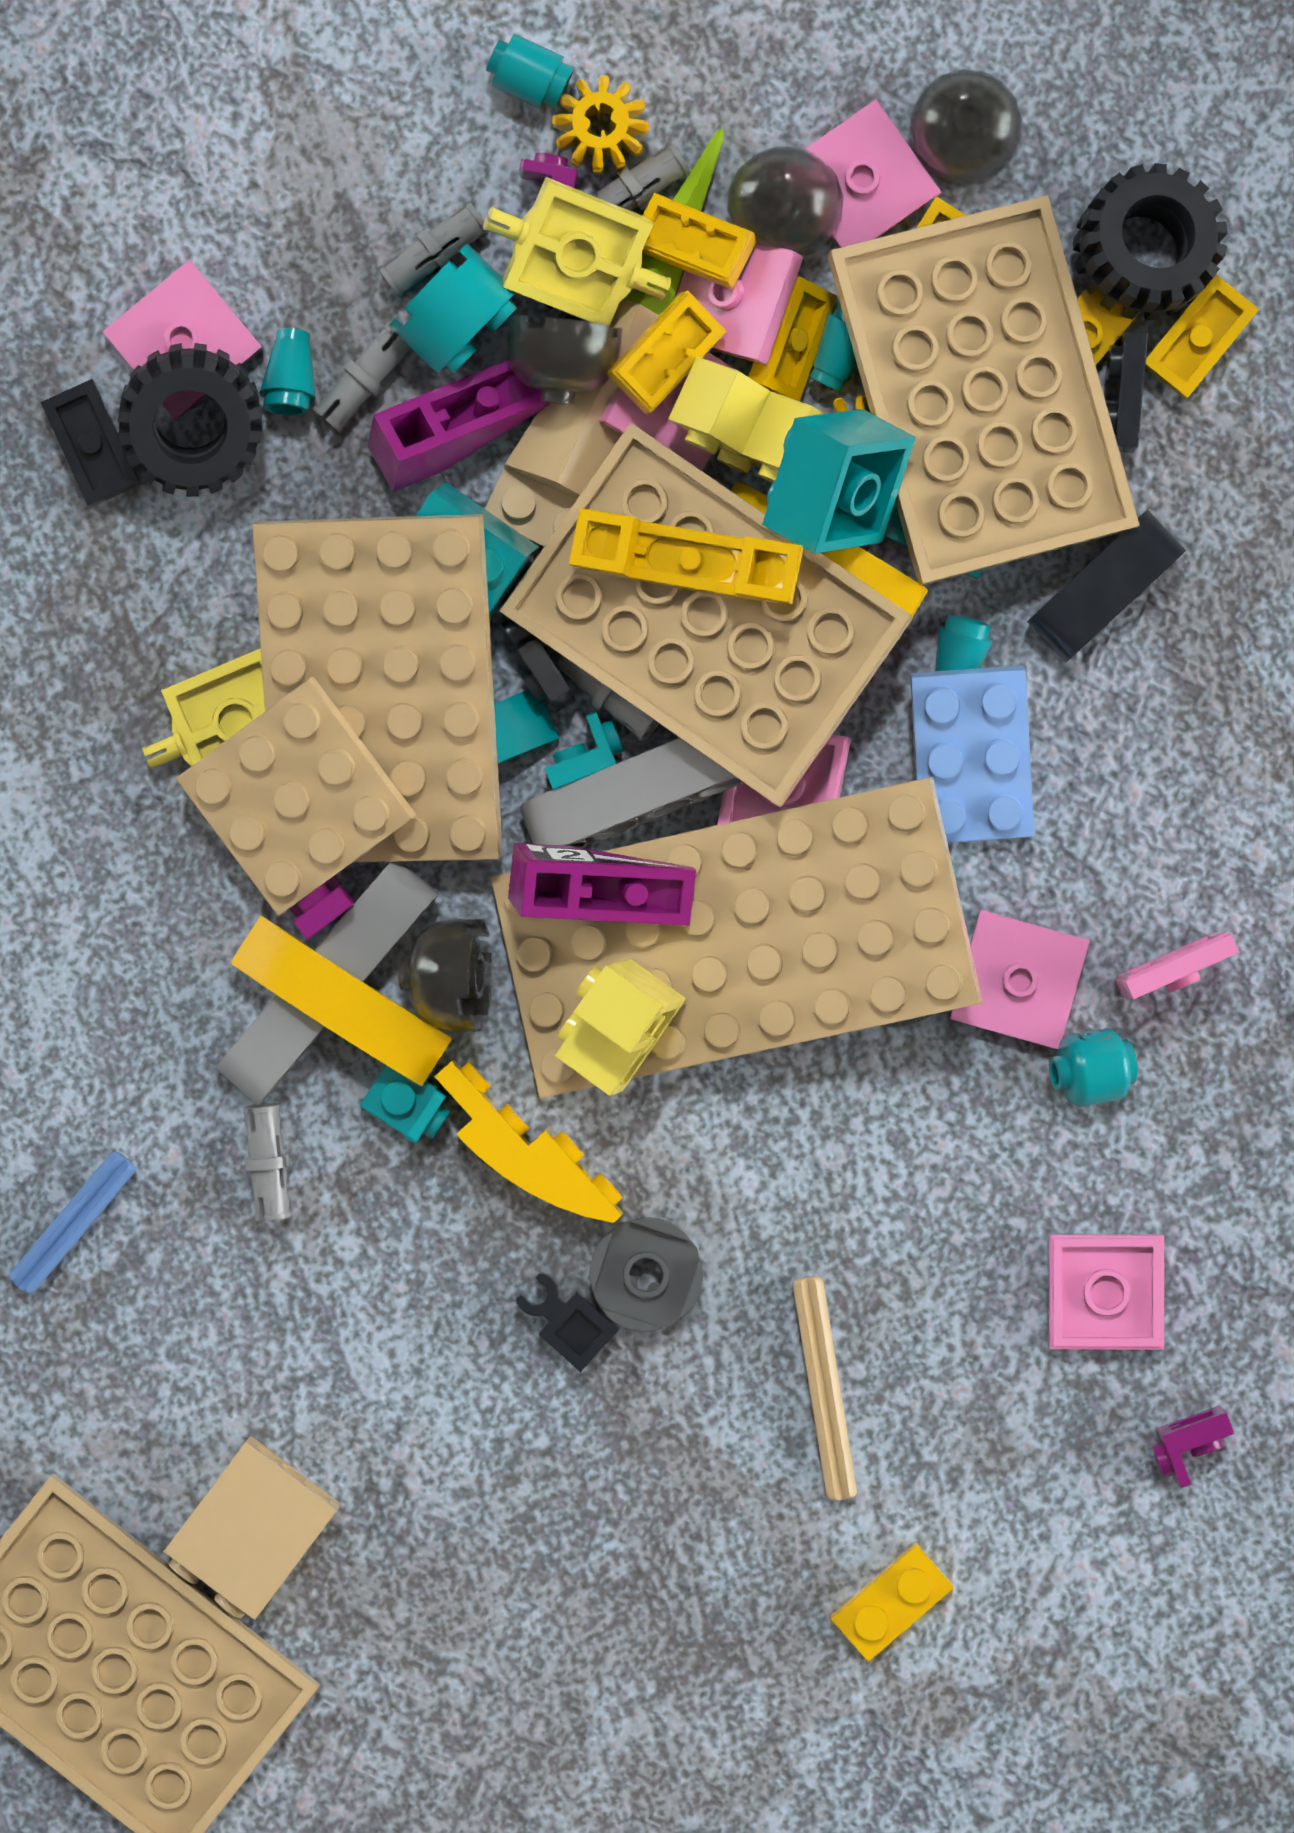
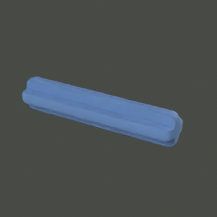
[9,1151,136,1294]

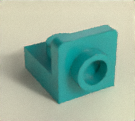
[545,712,624,789]
[360,1065,451,1144]

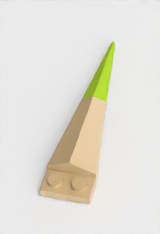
[485,128,724,550]

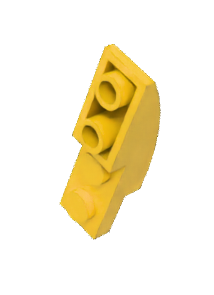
[434,1060,623,1223]

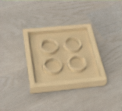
[175,676,416,916]

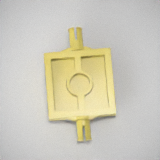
[483,177,671,329]
[142,648,265,770]

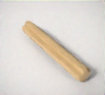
[793,1276,857,1501]

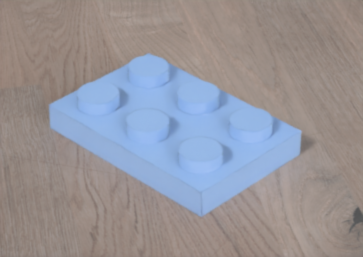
[910,665,1034,843]

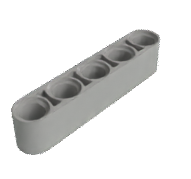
[520,738,744,848]
[215,861,439,1106]

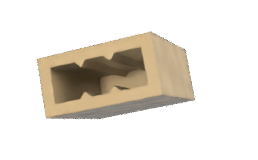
[163,1436,341,1620]

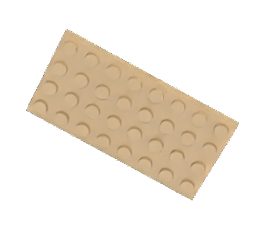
[491,777,983,1098]

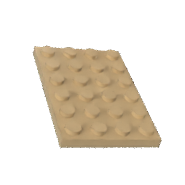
[827,195,1140,585]
[500,422,913,808]
[252,514,503,862]
[0,1473,320,1833]

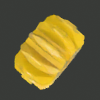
[552,75,649,175]

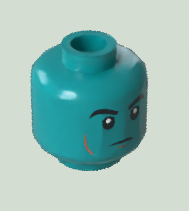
[1049,1028,1138,1107]

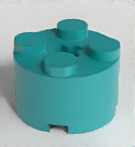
[388,243,517,374]

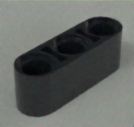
[1027,509,1186,663]

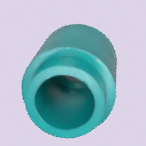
[486,34,574,110]

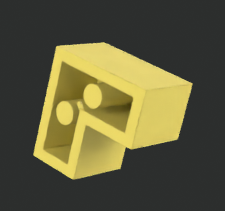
[668,356,824,483]
[554,959,686,1096]

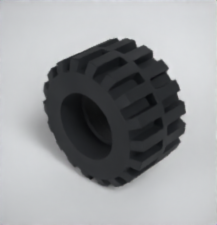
[1073,163,1228,321]
[118,343,262,497]

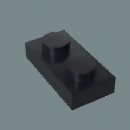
[1106,331,1148,453]
[40,379,141,508]

